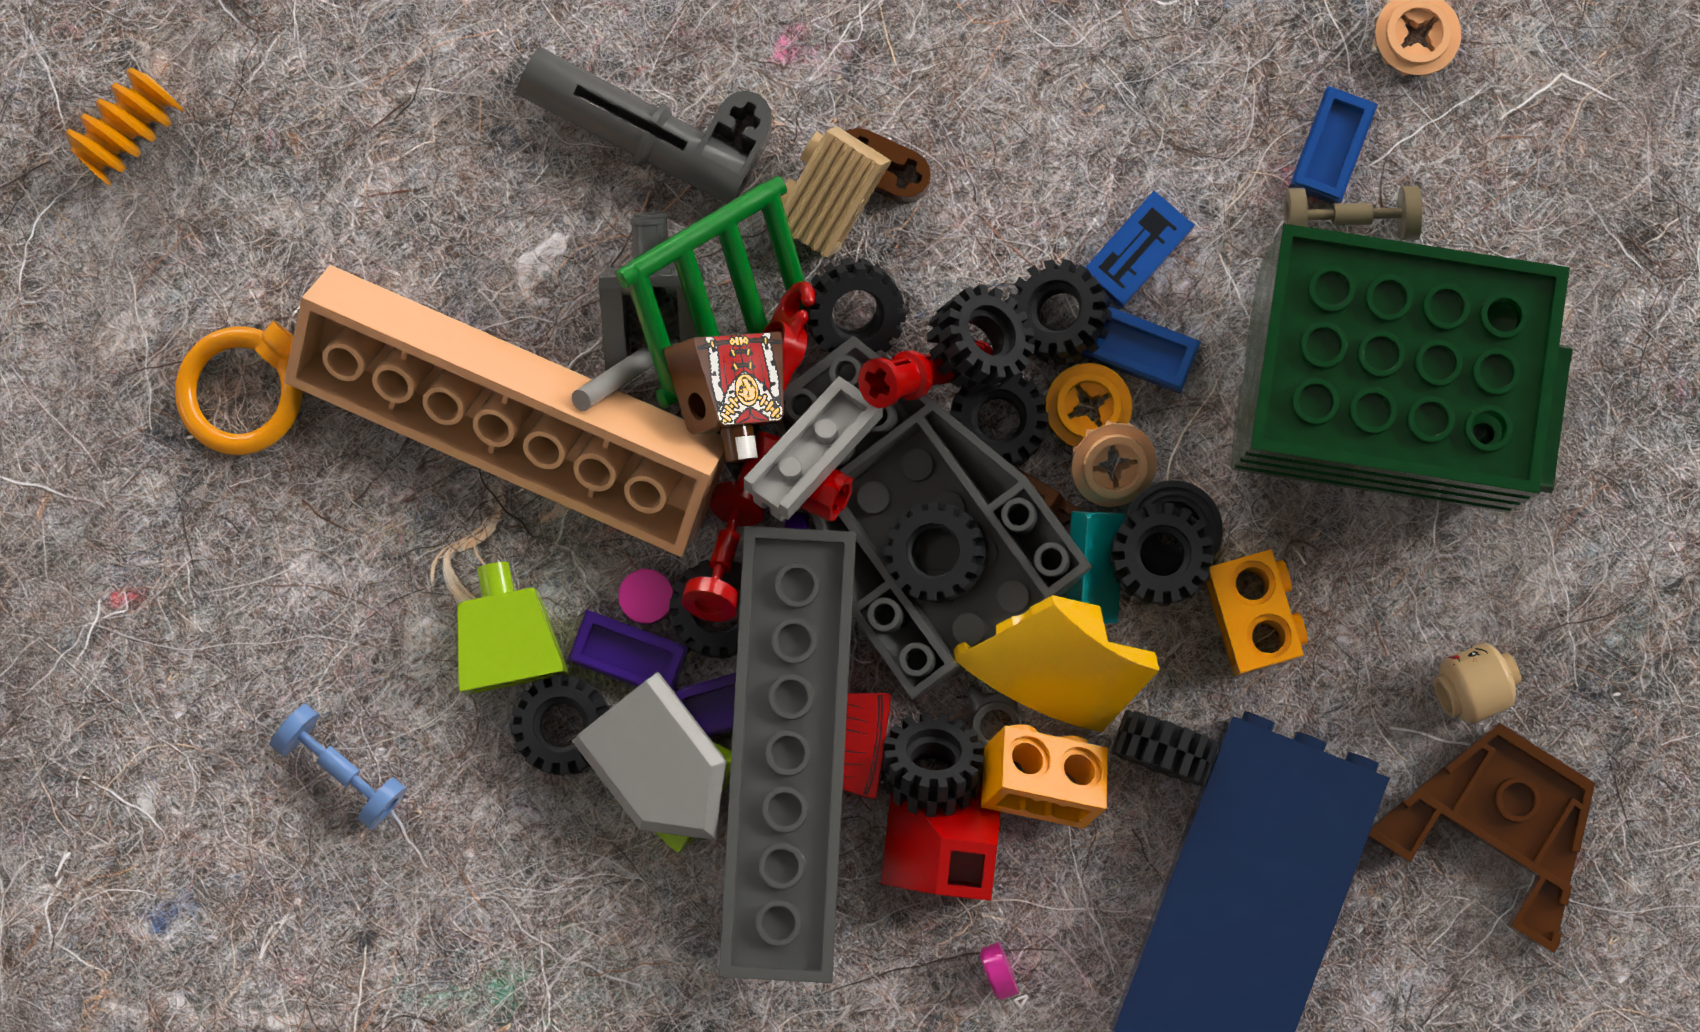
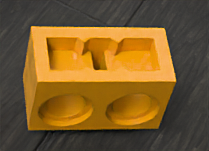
[1205,549,1308,677]
[981,724,1108,829]

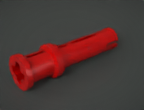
[858,340,993,408]

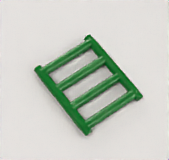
[615,176,807,408]

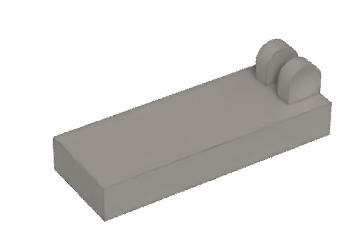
[744,376,883,521]

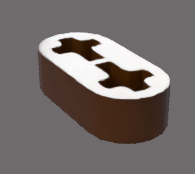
[845,128,931,203]

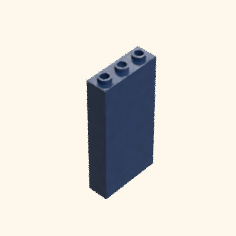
[1109,711,1390,1032]

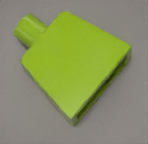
[457,561,569,695]

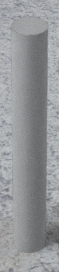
[572,332,679,411]

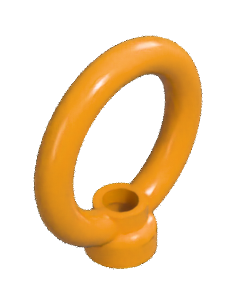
[175,320,303,455]

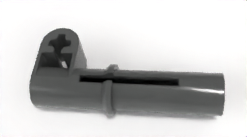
[516,47,772,204]

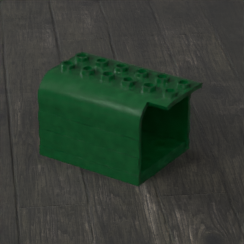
[1231,223,1573,513]

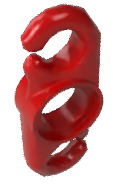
[762,281,815,394]

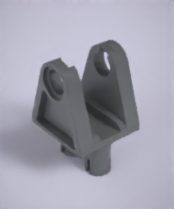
[599,212,704,371]

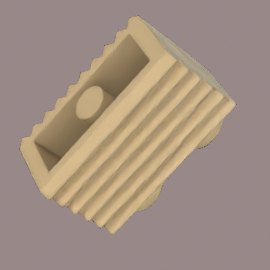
[781,126,891,258]

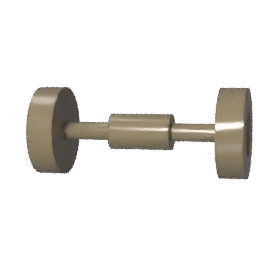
[1284,185,1423,240]

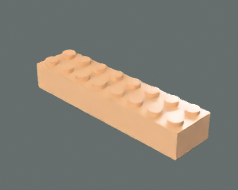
[284,265,725,557]

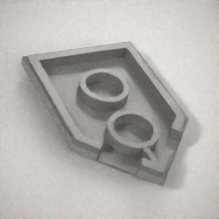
[571,672,727,840]

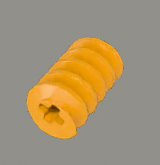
[64,67,185,186]

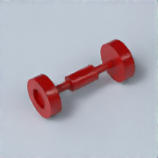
[681,481,766,622]

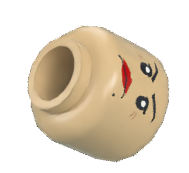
[1433,643,1521,724]

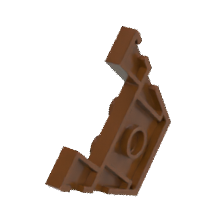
[1368,723,1595,953]

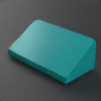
[1066,511,1125,624]

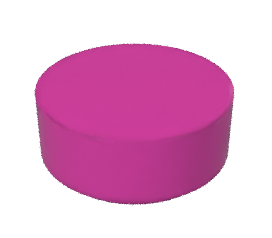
[618,569,673,625]
[979,941,1019,1001]

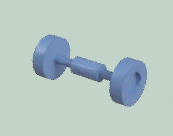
[270,703,407,830]

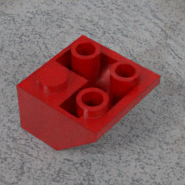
[880,784,1001,901]

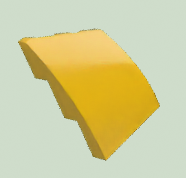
[953,595,1159,732]

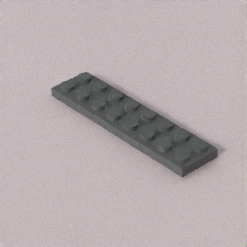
[719,526,856,983]

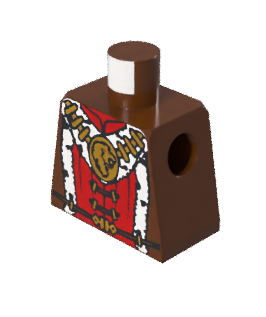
[664,332,784,463]

